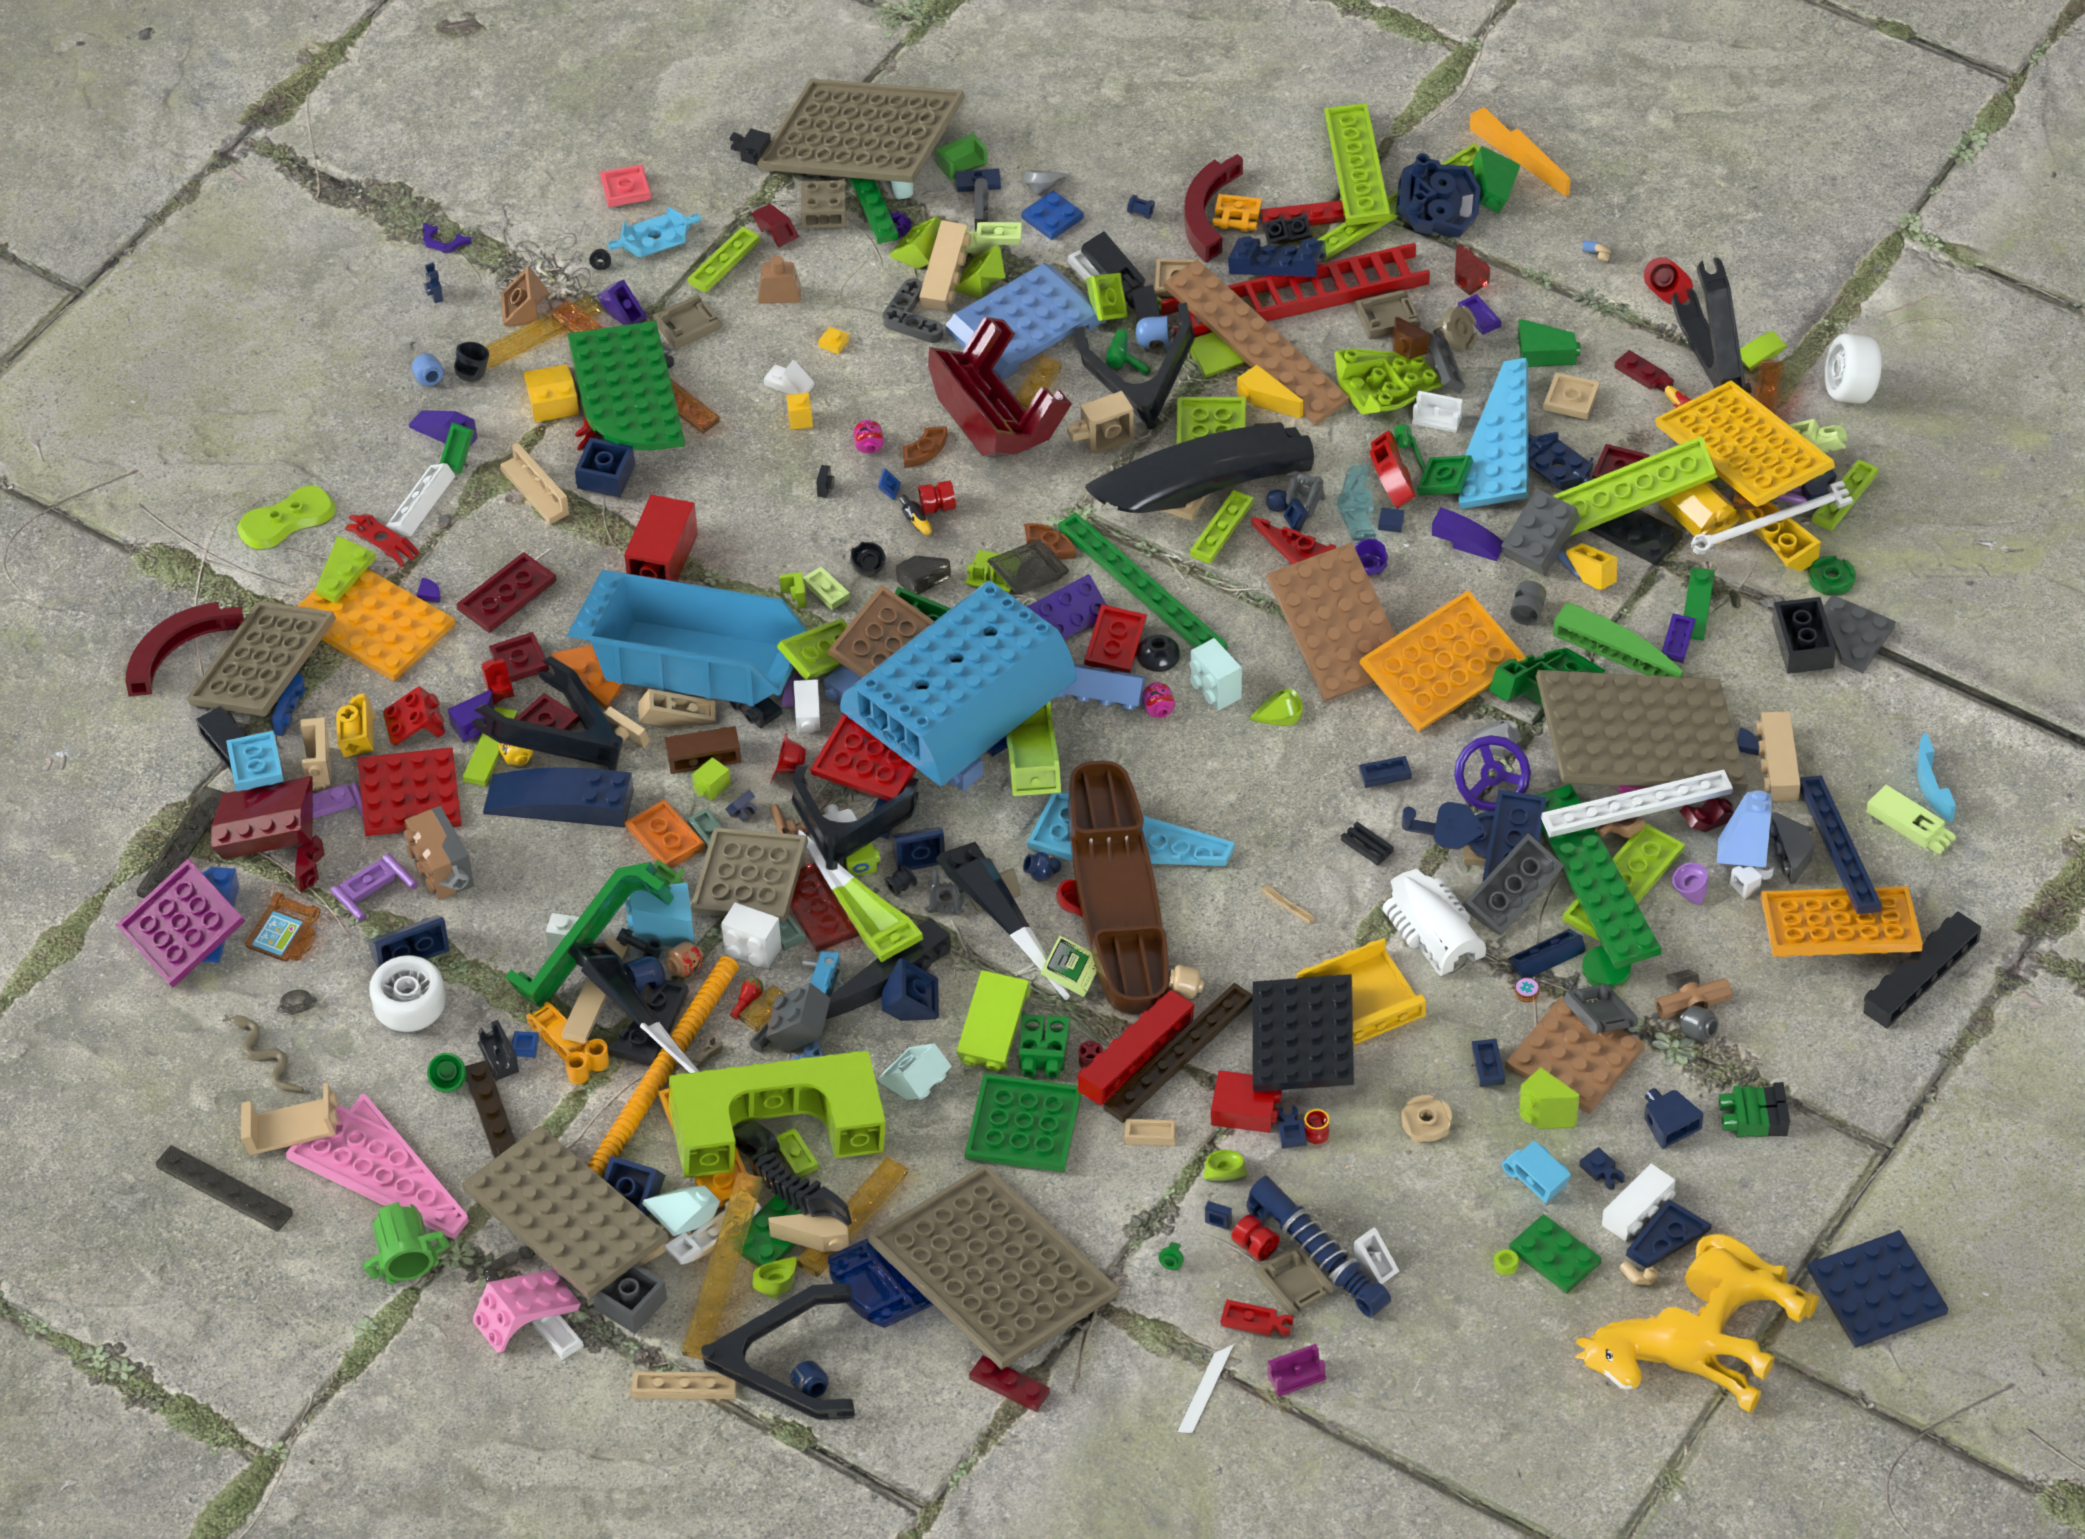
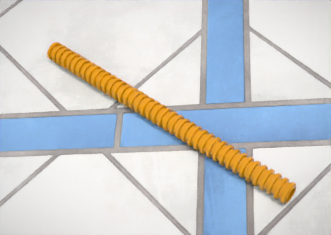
[587,956,739,1178]

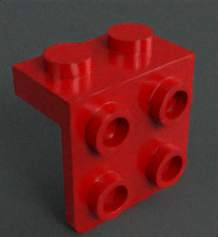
[383,686,445,746]

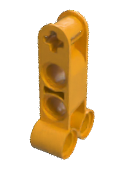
[526,1002,609,1085]

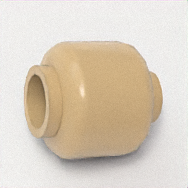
[1168,965,1204,1000]

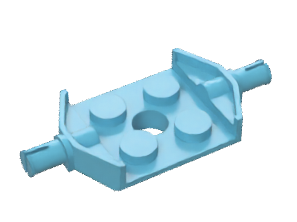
[607,207,701,258]

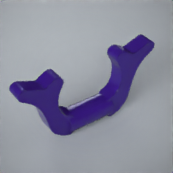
[423,222,472,253]

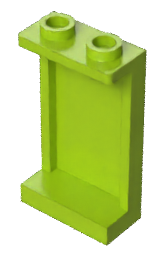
[956,970,1031,1072]

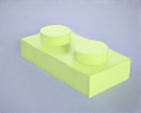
[803,567,850,610]

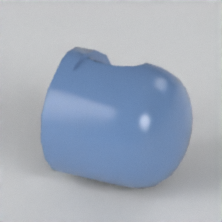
[1136,316,1171,350]

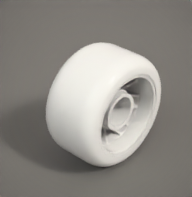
[1825,334,1882,404]
[369,956,446,1032]

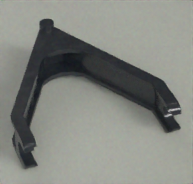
[1671,257,1752,394]
[1075,302,1195,429]
[472,657,623,771]
[792,764,919,870]
[701,1283,855,1420]

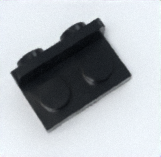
[729,697,783,729]

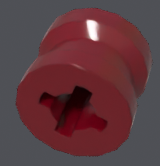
[1078,1040,1103,1069]

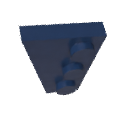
[1626,1199,1712,1268]

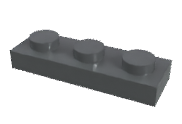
[1428,333,1466,393]

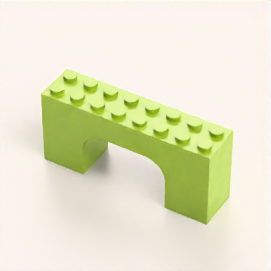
[669,1050,886,1178]

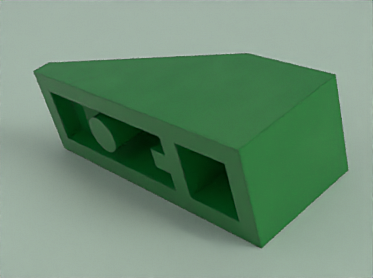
[1684,567,1715,641]

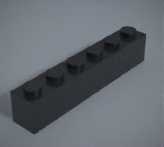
[1863,911,1981,1029]

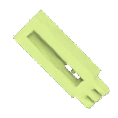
[1866,785,1956,854]

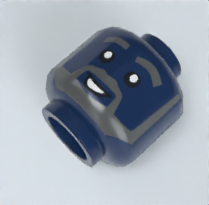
[790,1360,829,1398]

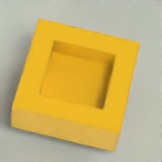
[818,326,849,354]

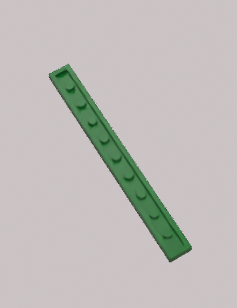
[1058,512,1228,651]

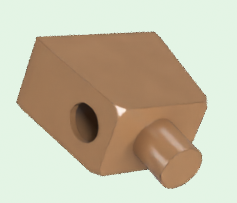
[758,256,801,303]

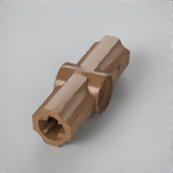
[1655,978,1733,1019]

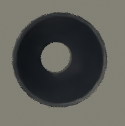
[1137,634,1180,672]

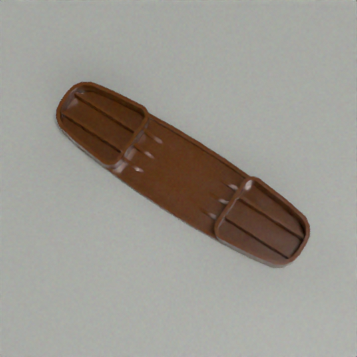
[1068,760,1169,1014]

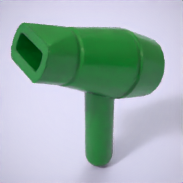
[1106,329,1151,375]

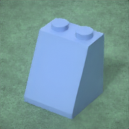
[1717,790,1772,867]

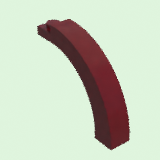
[1184,154,1243,263]
[125,602,245,696]

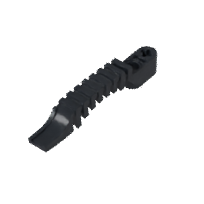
[733,1120,852,1227]

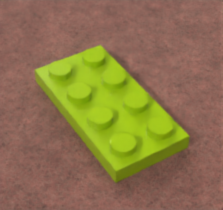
[777,618,848,680]

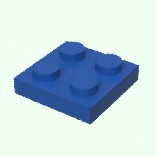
[1021,190,1084,240]

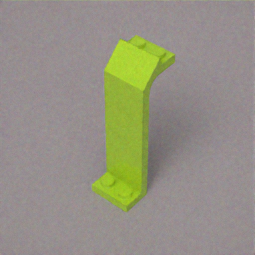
[1006,701,1061,796]

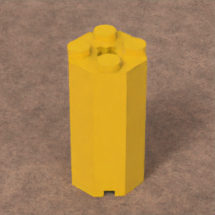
[1657,481,1740,544]

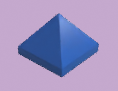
[878,468,901,500]

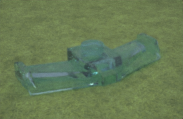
[1338,465,1376,541]

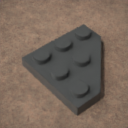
[1824,594,1896,673]

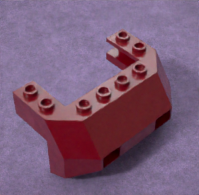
[928,316,1072,458]

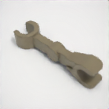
[676,1036,723,1075]

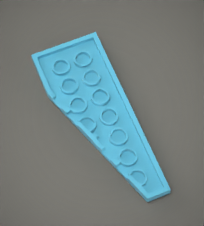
[1459,358,1529,509]
[1027,791,1235,866]

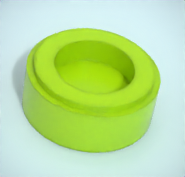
[1493,1249,1519,1275]

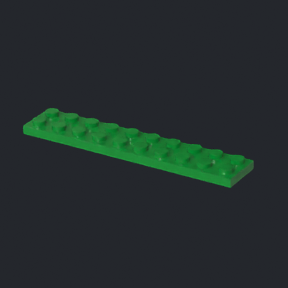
[1537,784,1662,969]

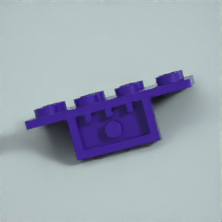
[1026,574,1107,640]

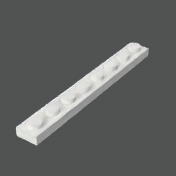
[1541,770,1733,838]

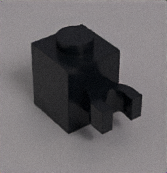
[730,128,771,166]

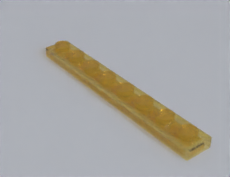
[682,1172,763,1360]

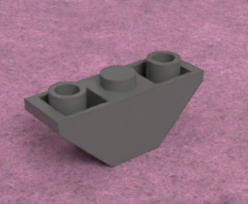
[1769,812,1814,884]

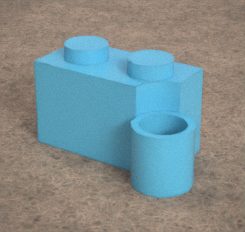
[1502,1140,1571,1204]

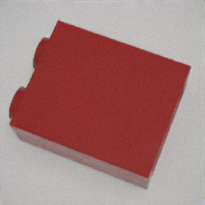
[1211,1070,1283,1133]

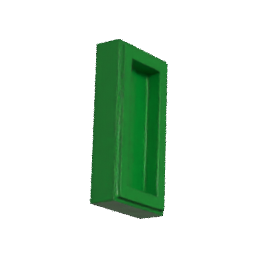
[439,422,475,473]

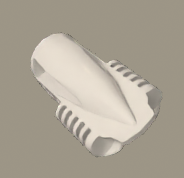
[1382,869,1486,976]

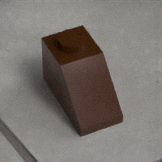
[1392,317,1431,359]

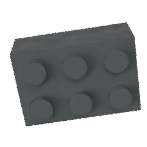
[1501,488,1581,576]

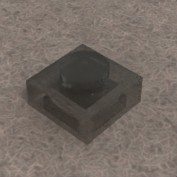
[1666,969,1700,991]

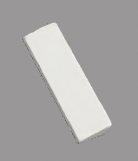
[386,463,455,536]

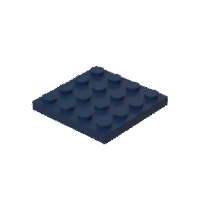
[1807,1230,1949,1348]

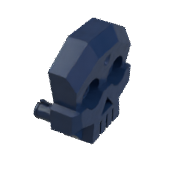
[1396,153,1480,237]

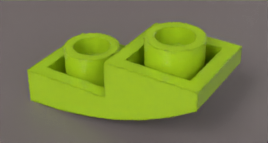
[1740,330,1787,372]

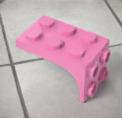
[473,1269,581,1353]

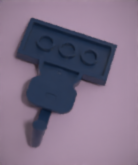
[1401,789,1547,881]

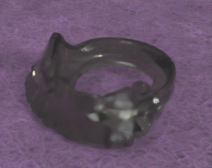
[277,989,318,1015]

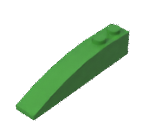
[1553,602,1683,677]

